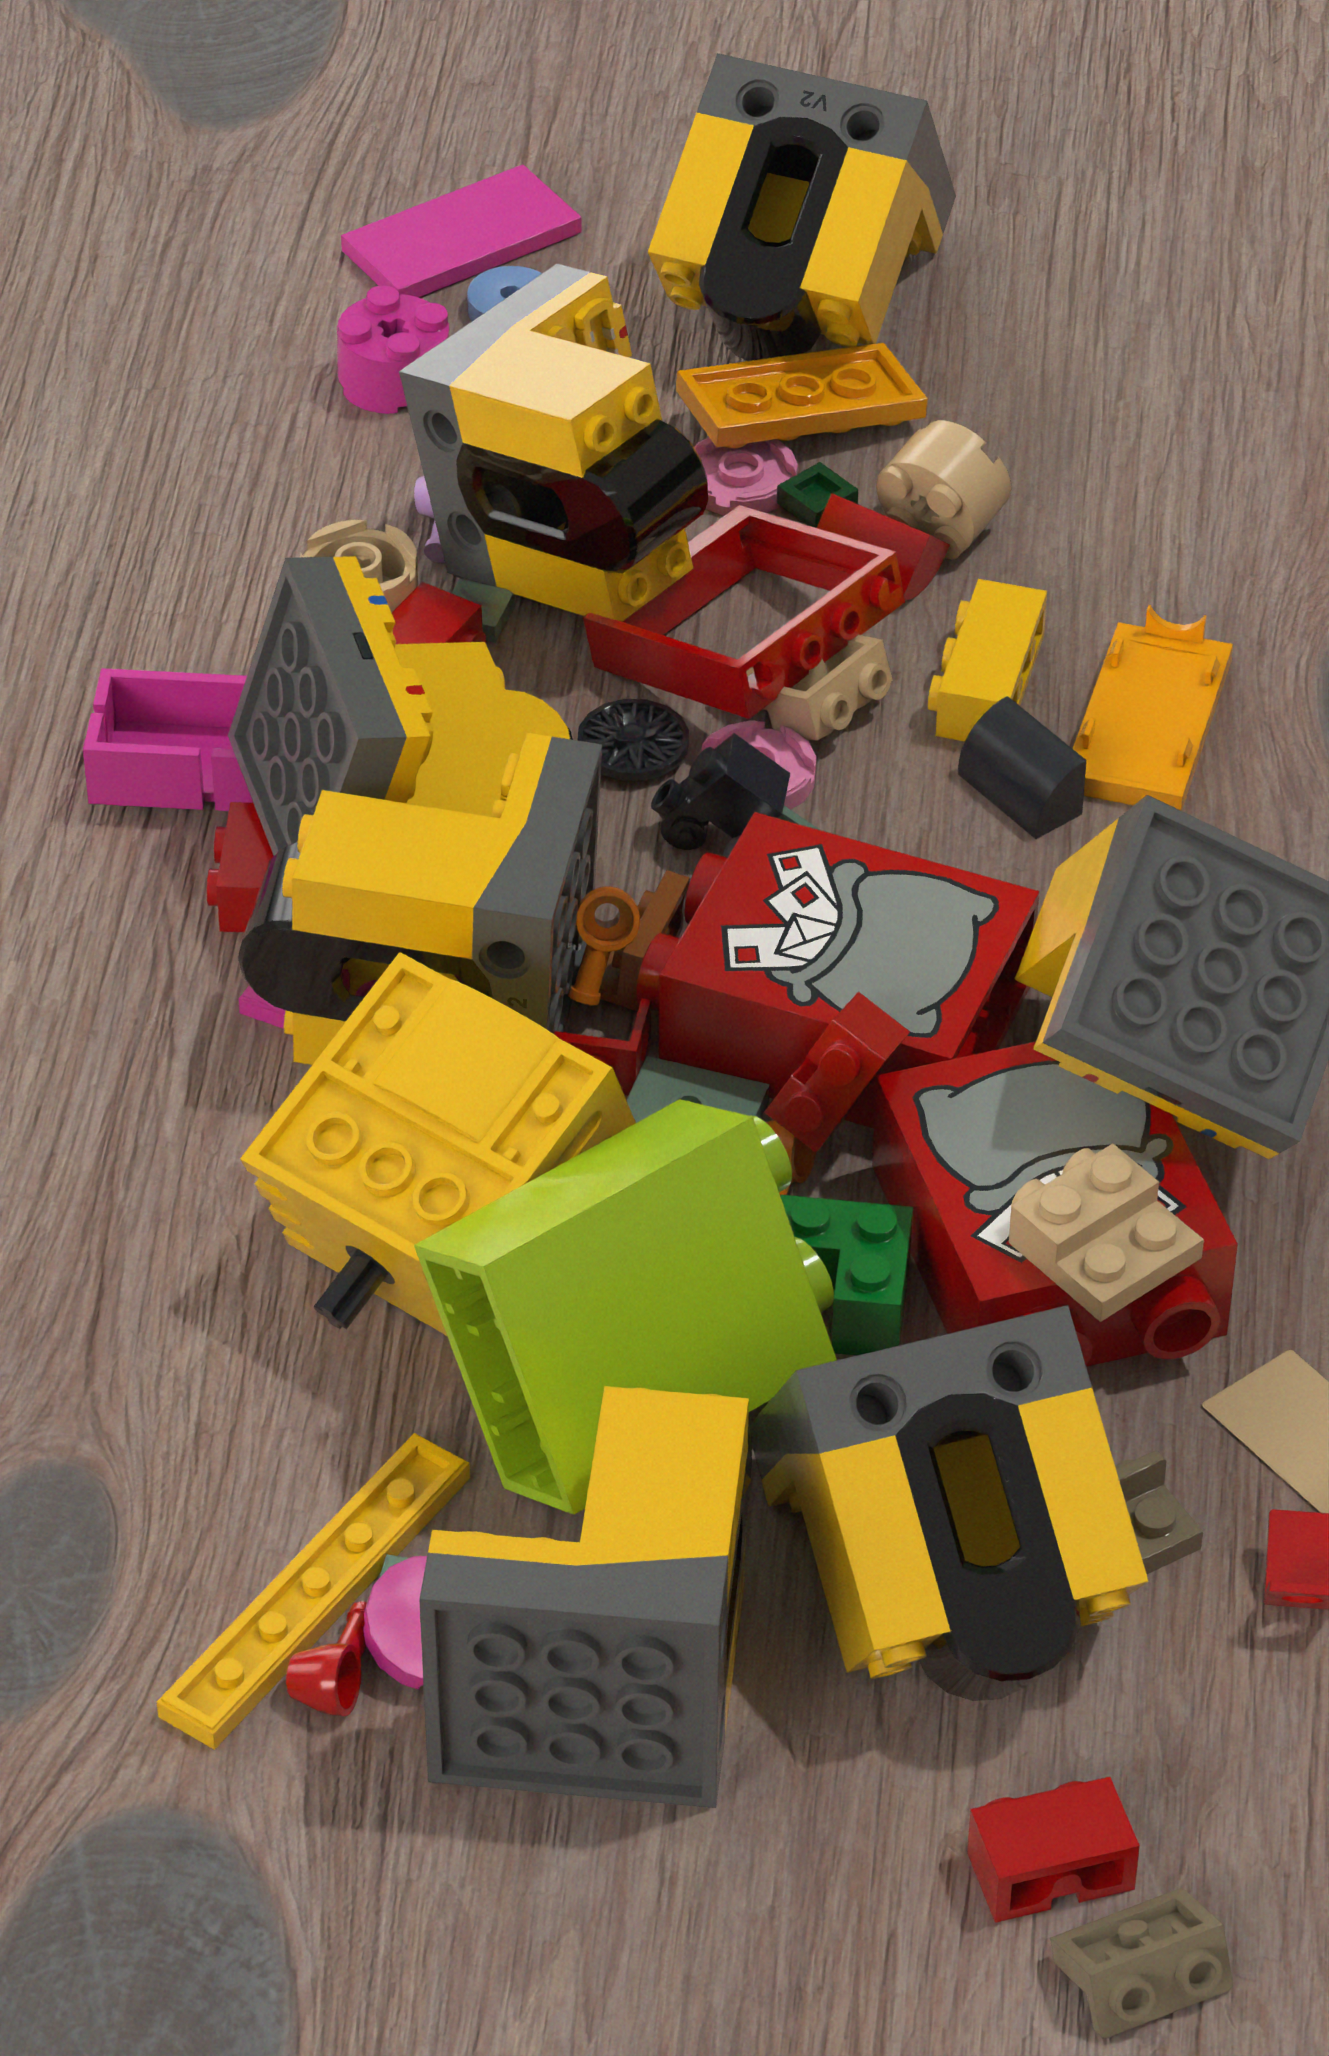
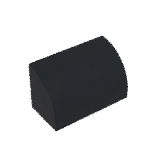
[958,696,1087,839]

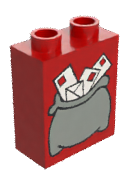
[636,812,1039,1128]
[872,1041,1238,1367]

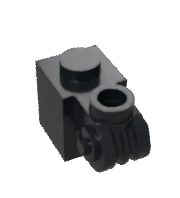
[651,733,790,850]

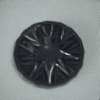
[577,699,689,781]

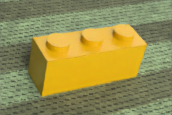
[928,579,1047,741]

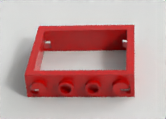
[583,505,905,719]

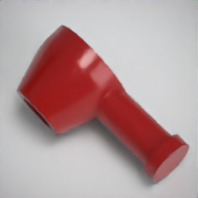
[286,1601,367,1716]

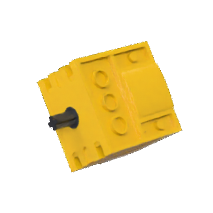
[240,952,636,1336]

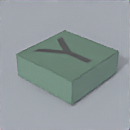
[452,579,515,643]

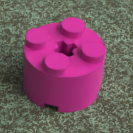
[337,286,449,414]

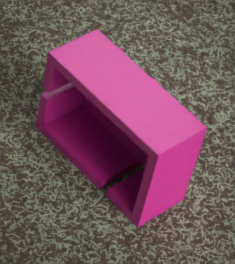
[83,668,253,811]

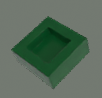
[777,462,858,528]

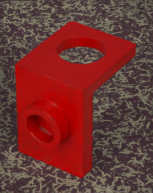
[553,998,651,1096]
[1264,1509,1329,1610]

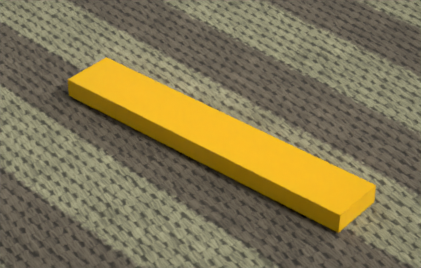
[157,1433,470,1750]

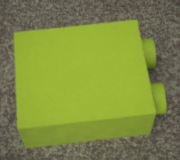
[414,1099,837,1515]

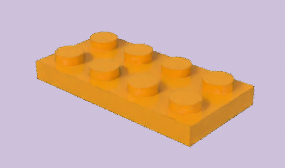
[676,343,928,448]

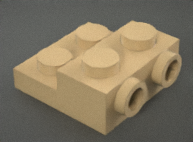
[746,635,893,741]
[1009,1143,1204,1322]

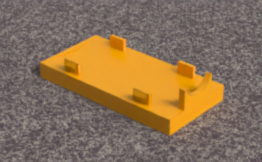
[1073,605,1233,811]

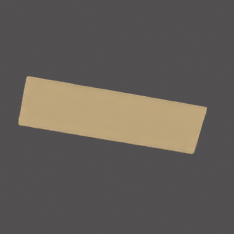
[1202,1350,1329,1513]

